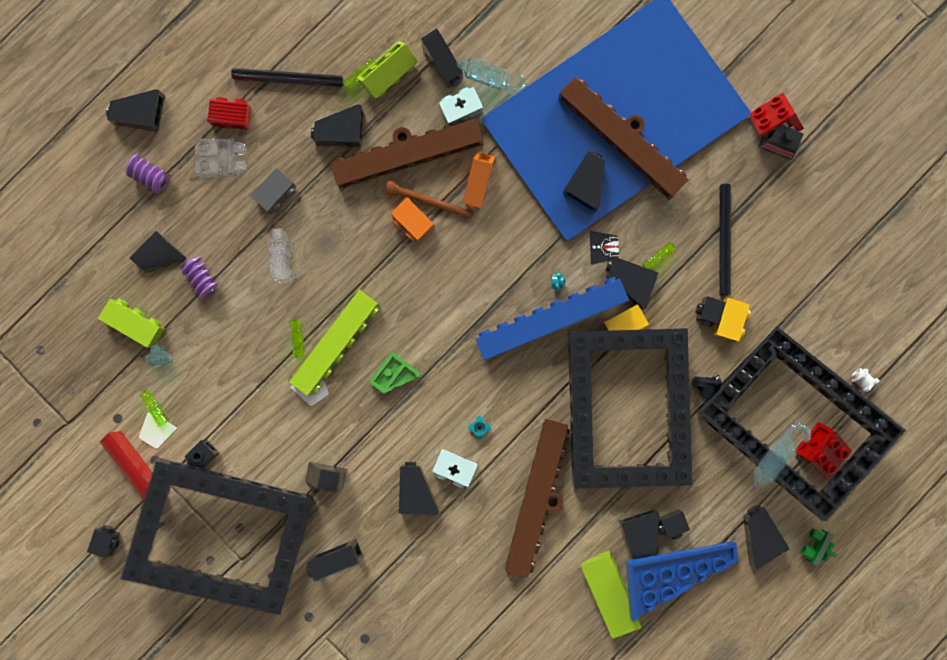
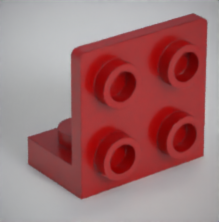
[750,93,804,137]
[794,422,852,480]

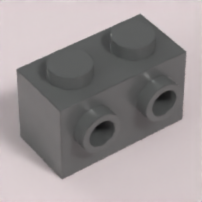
[251,168,296,215]

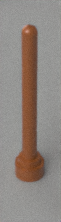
[385,179,473,218]

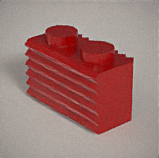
[207,97,251,130]

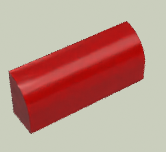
[100,431,152,501]

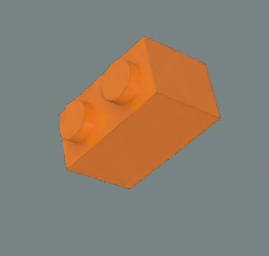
[391,198,435,243]

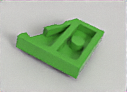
[369,352,422,394]

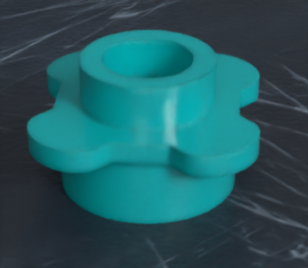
[552,272,566,292]
[468,416,491,439]

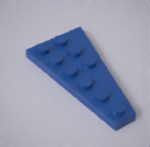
[626,541,738,621]

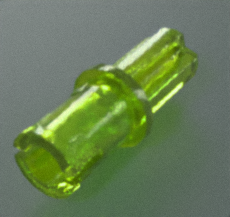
[343,58,374,90]
[140,389,169,427]

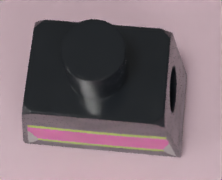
[758,125,803,160]

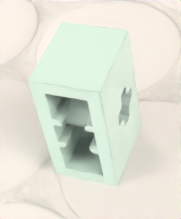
[439,87,483,125]
[432,449,477,488]

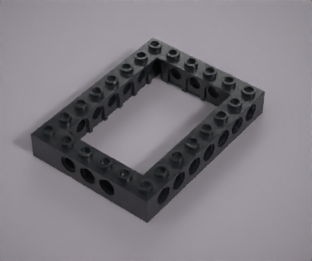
[698,326,907,521]
[568,328,692,489]
[121,458,314,615]

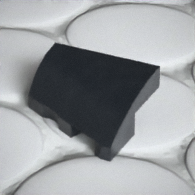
[129,231,186,273]

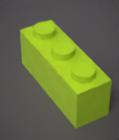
[357,41,418,99]
[98,298,165,348]

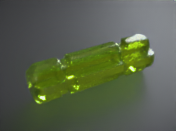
[642,242,676,270]
[290,320,305,357]

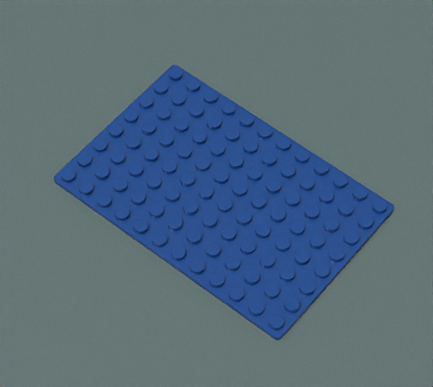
[482,0,751,241]

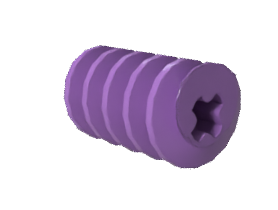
[126,154,171,193]
[180,256,219,300]

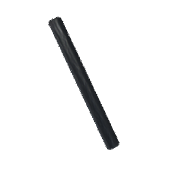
[231,68,344,87]
[719,183,731,296]

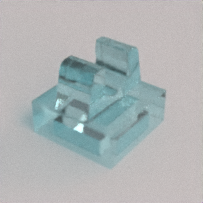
[145,344,173,368]

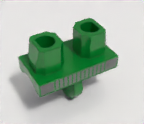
[800,528,837,567]

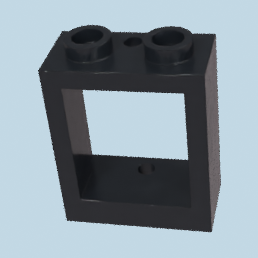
[306,538,363,582]

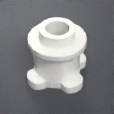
[851,368,879,393]

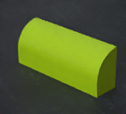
[581,550,642,639]

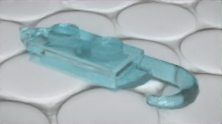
[456,57,527,94]
[753,422,811,487]

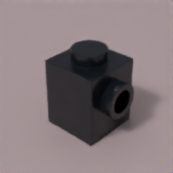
[695,296,726,327]
[184,439,220,468]
[658,509,690,540]
[87,525,120,558]

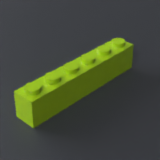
[289,289,380,396]

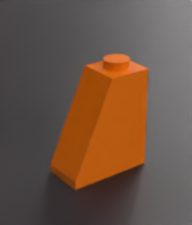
[463,152,495,209]

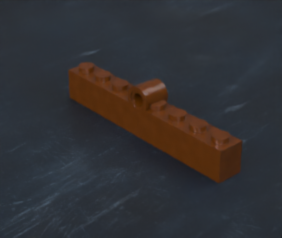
[558,76,688,200]
[331,118,483,189]
[505,418,570,577]

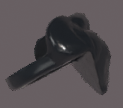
[691,375,722,399]

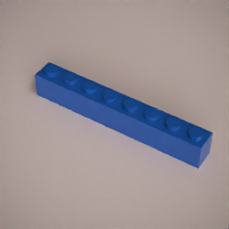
[476,277,629,360]

